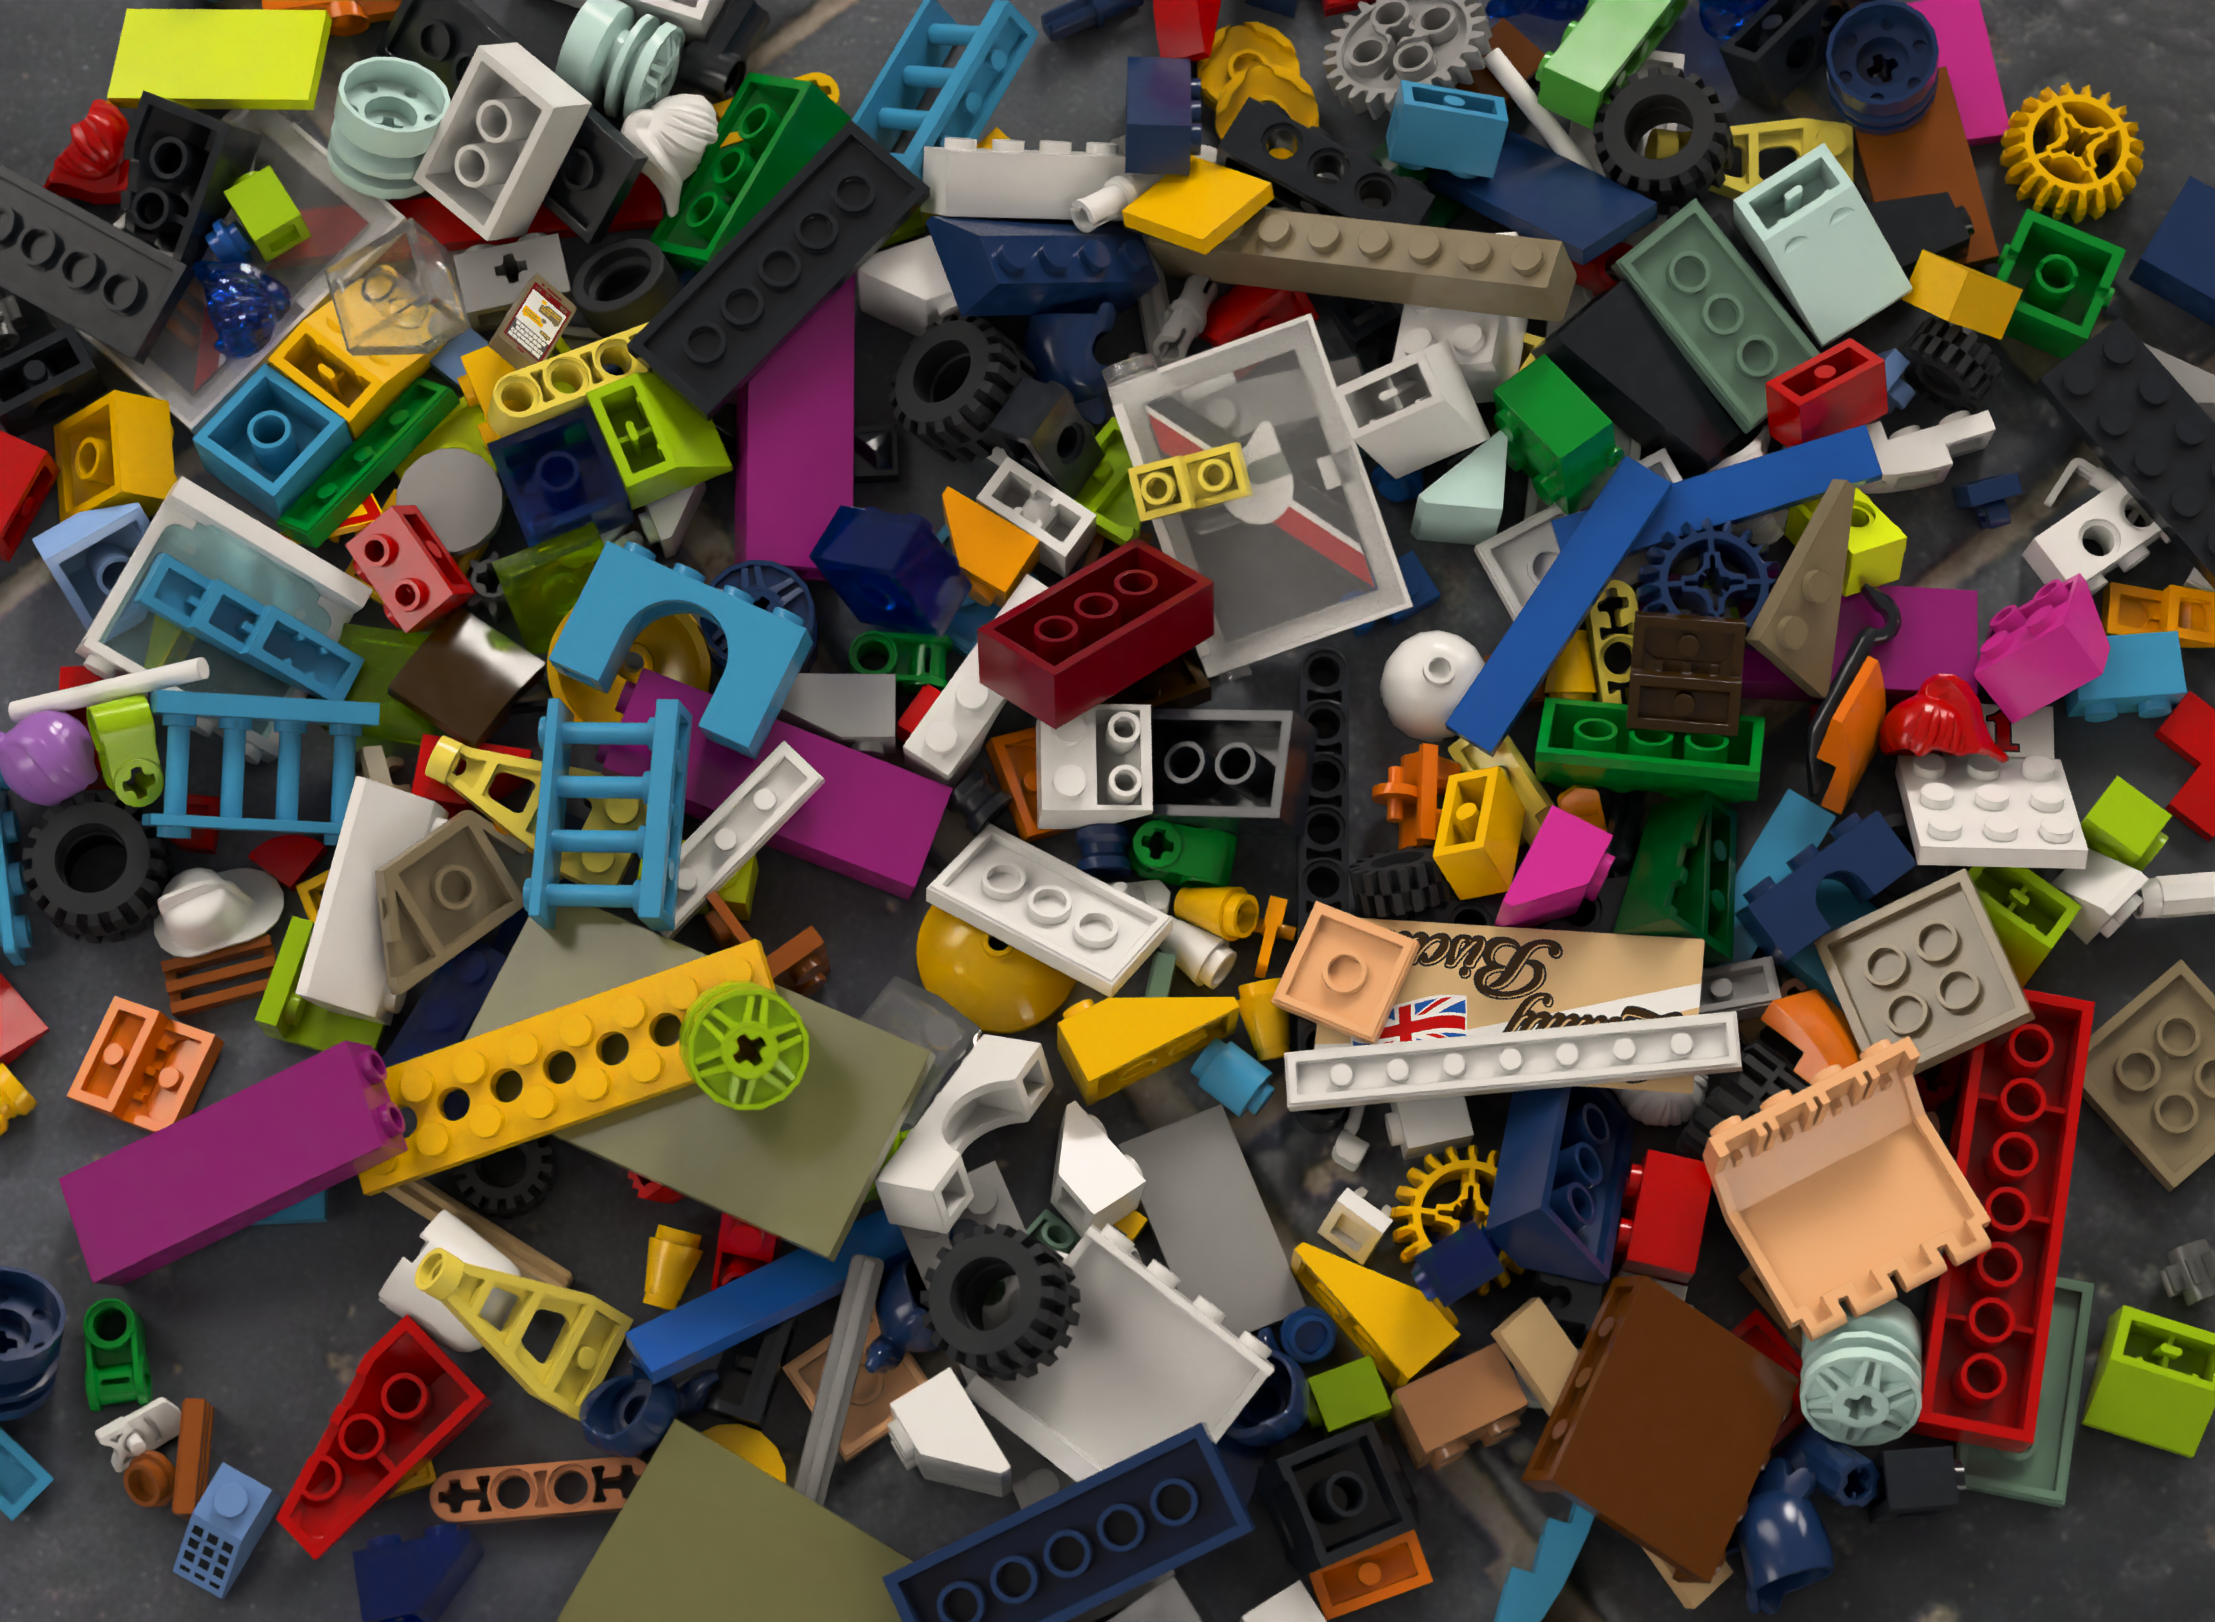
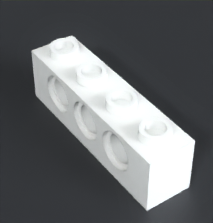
[2022,481,2171,596]

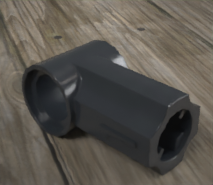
[678,0,770,101]

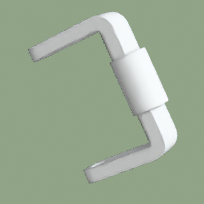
[2043,458,2140,525]

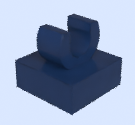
[1951,472,2023,529]

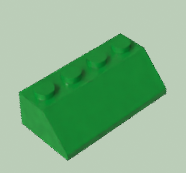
[649,72,852,273]
[1535,697,1765,803]

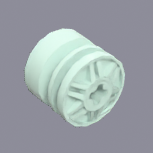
[555,0,685,121]
[327,57,451,199]
[1800,1299,1923,1446]

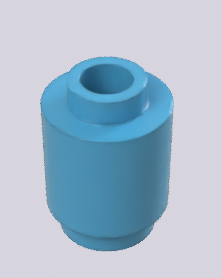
[1190,1037,1276,1118]

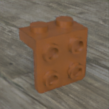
[704,890,831,998]

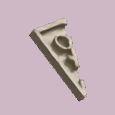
[1745,479,1855,698]

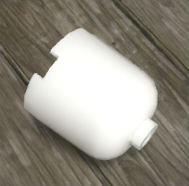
[378,1209,522,1353]

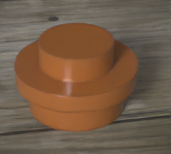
[123,1450,176,1507]

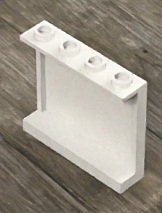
[964,1223,1275,1482]

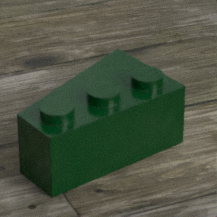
[1613,790,1737,968]

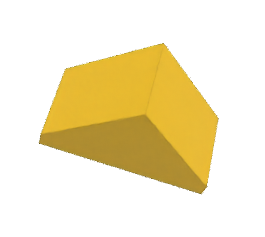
[1902,249,2023,340]

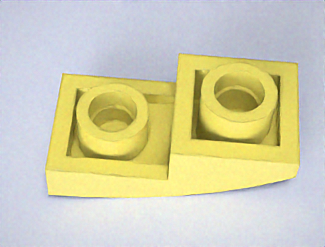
[1127,442,1253,522]

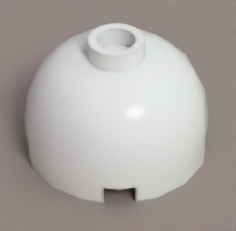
[1380,630,1485,743]

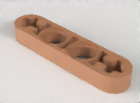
[429,1457,647,1526]

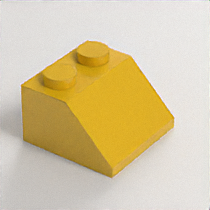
[54,390,177,523]

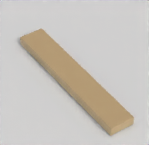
[1491,1297,1734,1609]

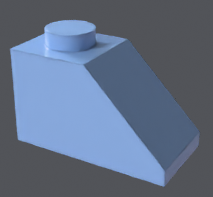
[32,502,161,644]

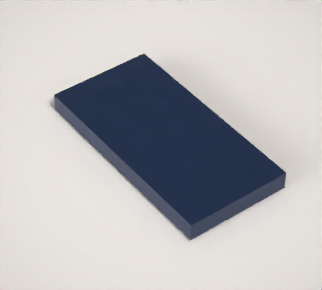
[1429,129,1657,266]

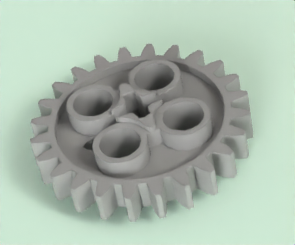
[1323,0,1493,120]

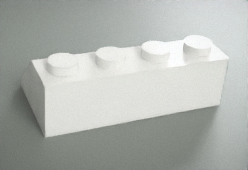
[295,776,449,1026]

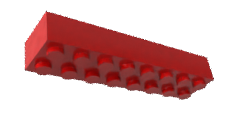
[1907,988,2095,1454]

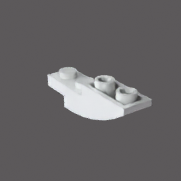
[1782,410,1996,494]

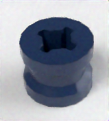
[1075,824,1132,881]

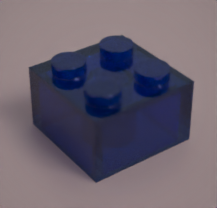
[487,404,634,561]
[809,505,973,637]

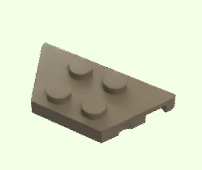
[375,810,565,995]

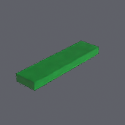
[275,377,460,549]

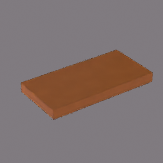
[1853,66,1999,269]

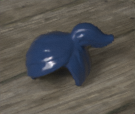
[865,1258,943,1374]
[1224,1327,1309,1447]
[579,1358,719,1458]

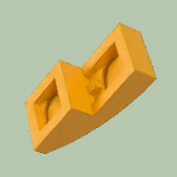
[2101,582,2215,648]

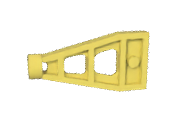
[1645,118,1854,200]
[425,735,647,885]
[415,1248,633,1421]

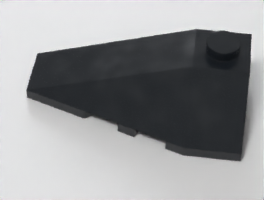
[120,90,262,270]

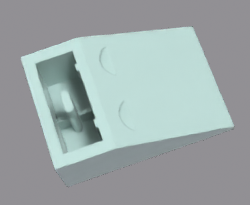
[1733,143,1913,348]

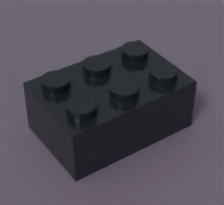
[1134,708,1318,836]

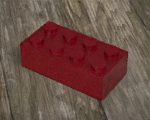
[977,538,1214,730]

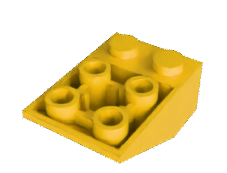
[268,265,462,442]

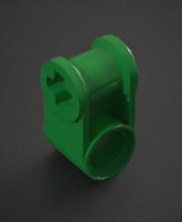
[848,630,953,697]
[1128,820,1238,888]
[83,1298,153,1413]

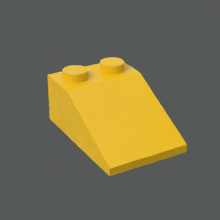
[1057,997,1240,1107]
[1290,1242,1460,1390]

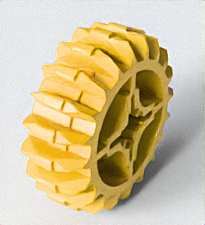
[2000,82,2144,224]
[1390,1145,1526,1297]

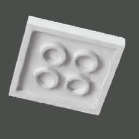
[1895,753,2089,869]

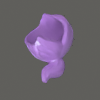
[0,710,99,806]

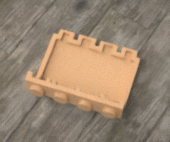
[1702,1036,1992,1342]

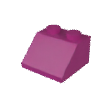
[1494,805,1615,928]

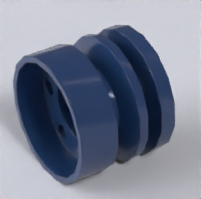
[1826,0,1939,136]
[700,560,819,679]
[0,1266,67,1421]

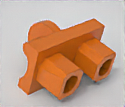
[1371,743,1461,850]

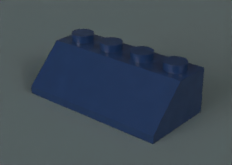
[926,216,1160,316]
[1485,1086,1636,1284]

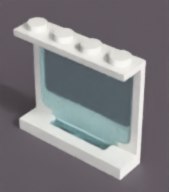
[75,476,373,765]

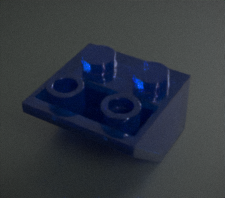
[352,1523,484,1622]

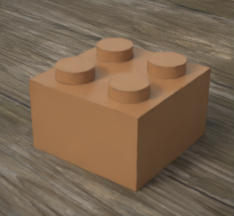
[1389,1342,1529,1472]

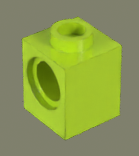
[224,165,312,263]
[1307,1354,1392,1439]

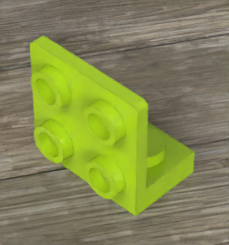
[255,916,386,1052]

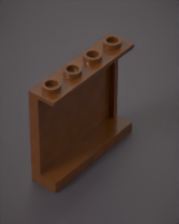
[1521,1275,1800,1584]

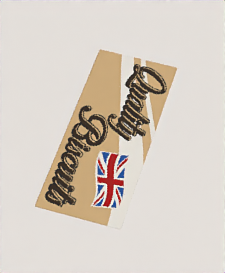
[1314,918,1705,1094]

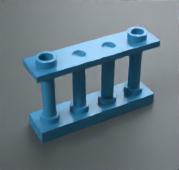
[852,0,1039,181]
[142,690,380,846]
[523,698,692,931]

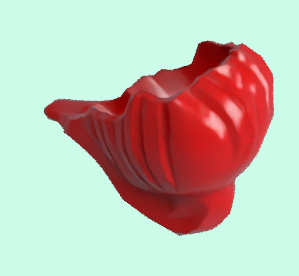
[42,99,130,205]
[1879,673,2009,763]

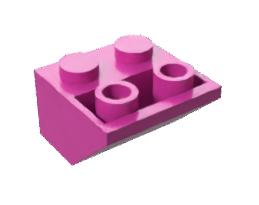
[1974,573,2110,724]

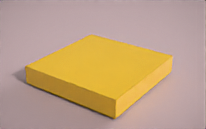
[1122,155,1274,255]

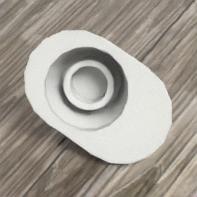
[154,868,284,958]

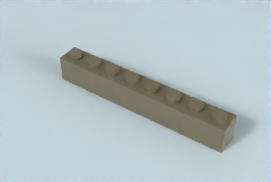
[1147,208,1577,322]

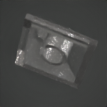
[859,976,982,1128]

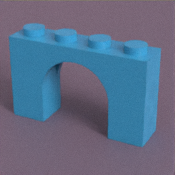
[549,541,813,760]

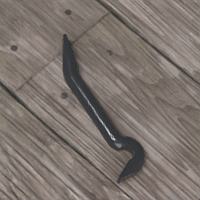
[1806,583,1902,797]

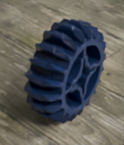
[1636,517,1781,651]

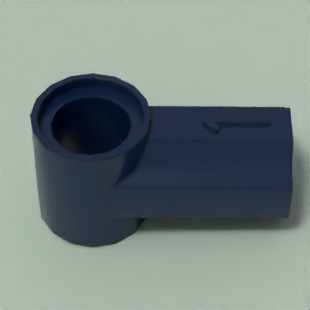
[1774,1424,1881,1507]

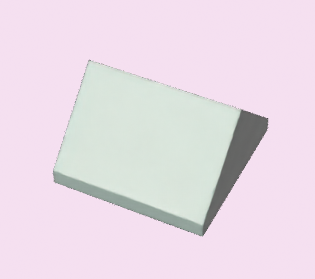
[1410,430,1508,545]

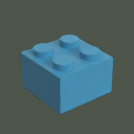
[192,363,353,521]

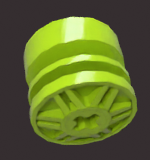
[679,981,809,1110]

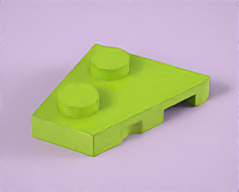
[1074,416,1142,546]

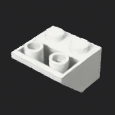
[1331,338,1491,479]
[1036,704,1153,829]

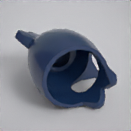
[1022,301,1129,425]
[1725,1458,1834,1614]

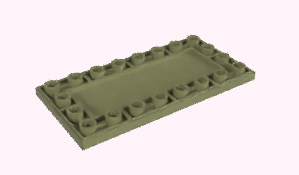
[453,907,936,1262]
[556,1419,914,1622]

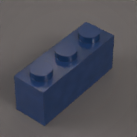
[1125,57,1202,175]

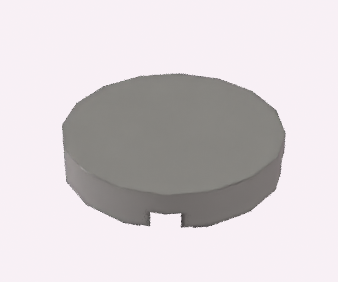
[396,448,506,556]

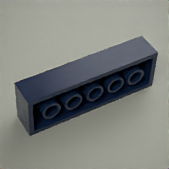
[882,1422,1256,1622]

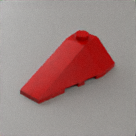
[276,1314,493,1561]

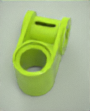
[86,694,164,807]

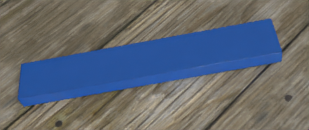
[1551,424,1883,558]
[1445,455,1672,757]
[625,1208,954,1385]

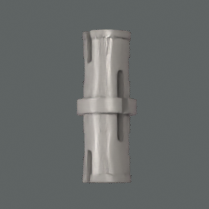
[1153,274,1218,364]

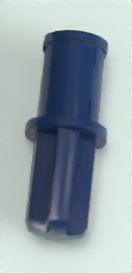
[1041,0,1144,42]

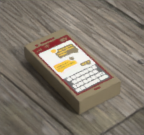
[488,273,578,370]

